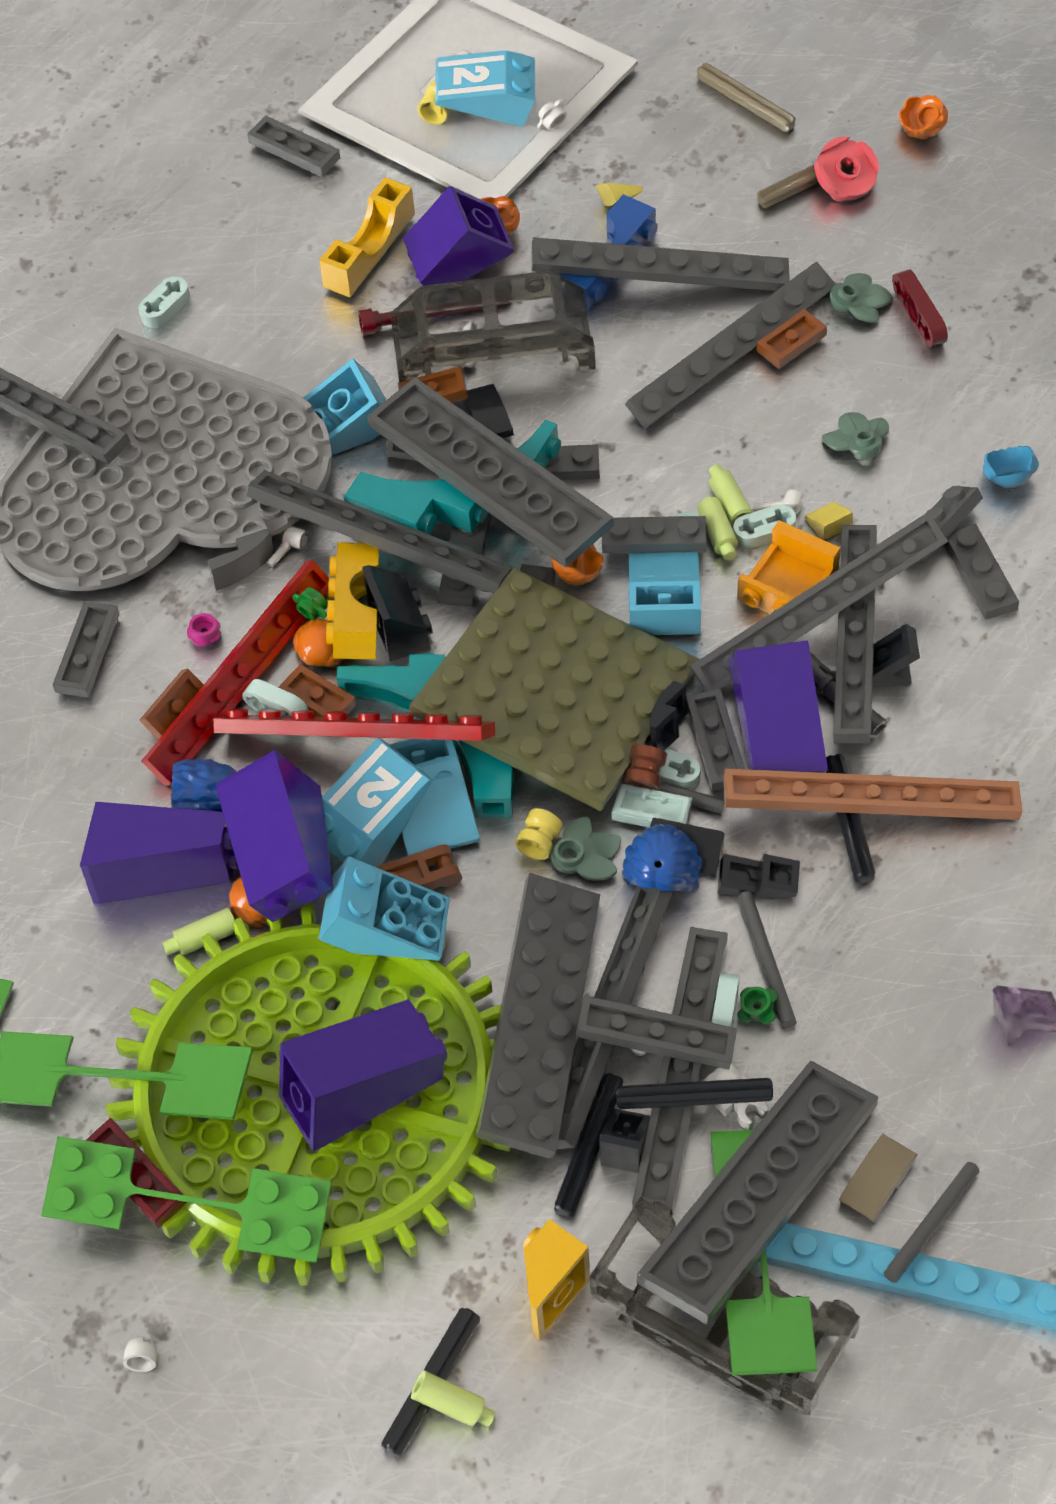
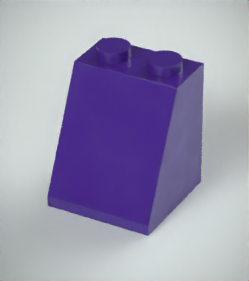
[403,186,515,292]

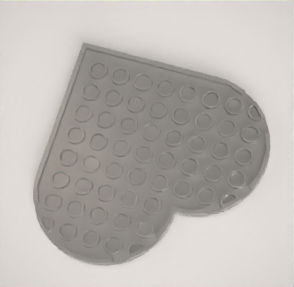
[0,328,332,591]

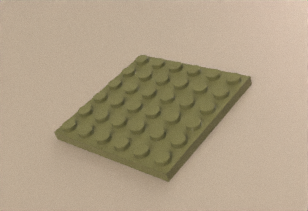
[409,567,700,811]

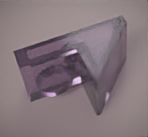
[992,985,1056,1045]

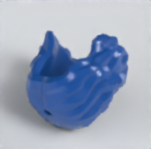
[171,758,237,812]
[622,824,702,894]

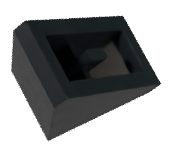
[599,1108,650,1173]

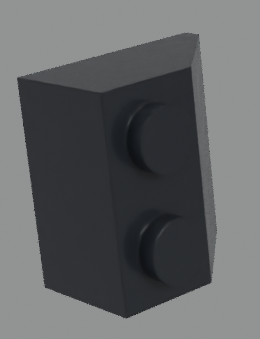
[362,565,433,662]

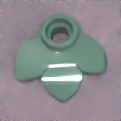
[830,273,893,323]
[822,412,889,460]
[551,817,621,881]

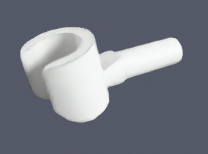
[753,490,803,516]
[266,526,308,568]

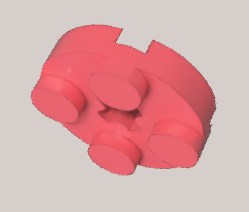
[814,136,879,202]

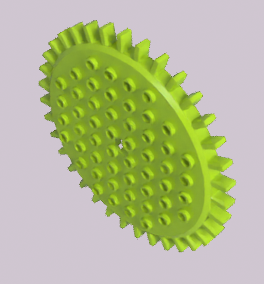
[106,902,511,1285]

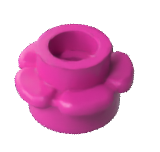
[187,613,221,646]

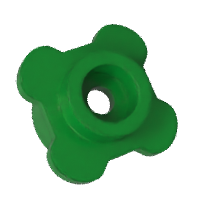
[292,587,328,620]
[737,986,778,1025]

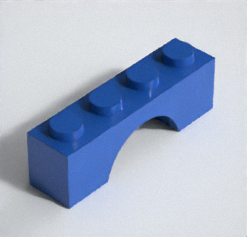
[554,194,658,311]

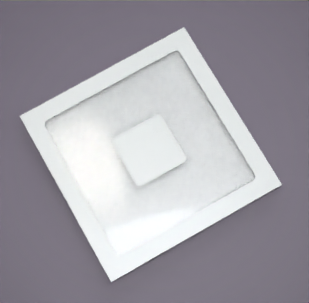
[298,0,638,199]

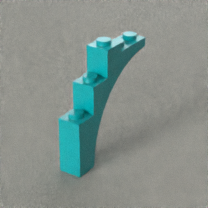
[344,420,561,534]
[337,653,514,818]

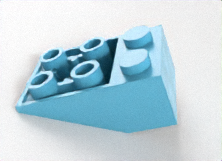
[629,552,701,635]
[390,739,480,856]
[318,856,450,960]

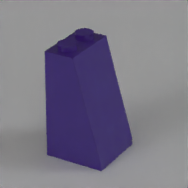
[729,640,828,773]
[216,750,333,922]
[80,801,238,904]
[279,999,447,1151]

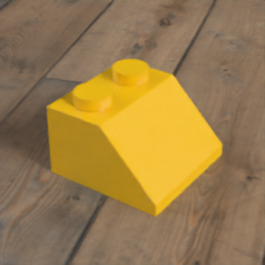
[523,1219,591,1340]

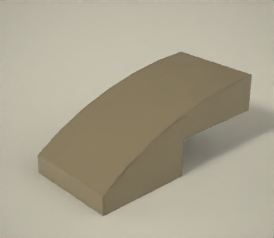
[838,1133,918,1222]

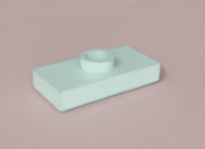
[612,783,692,827]

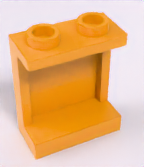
[737,520,840,614]

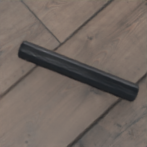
[826,754,876,884]
[554,1073,623,1217]
[616,1078,773,1110]
[381,1308,480,1457]

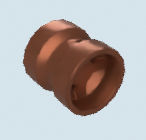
[624,744,668,790]

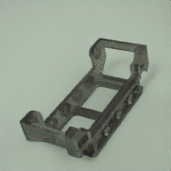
[390,270,596,382]
[589,1197,860,1416]

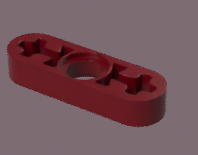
[892,269,948,347]

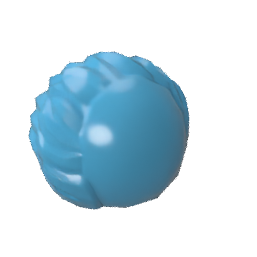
[982,446,1039,488]

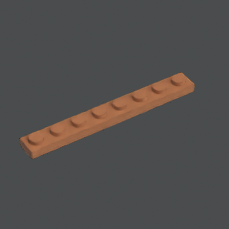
[723,769,1023,820]

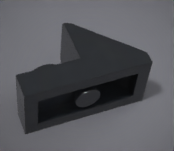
[873,624,920,687]

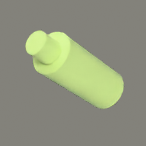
[709,464,753,525]
[697,497,738,561]
[162,907,235,956]
[411,1370,495,1427]

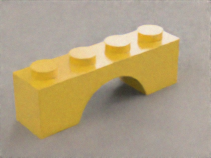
[319,177,415,298]
[326,542,379,660]

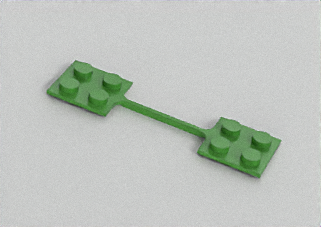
[0,1031,253,1120]
[711,1130,817,1376]
[41,1136,332,1263]

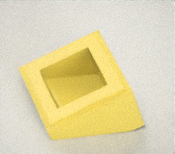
[596,183,643,207]
[804,502,853,541]

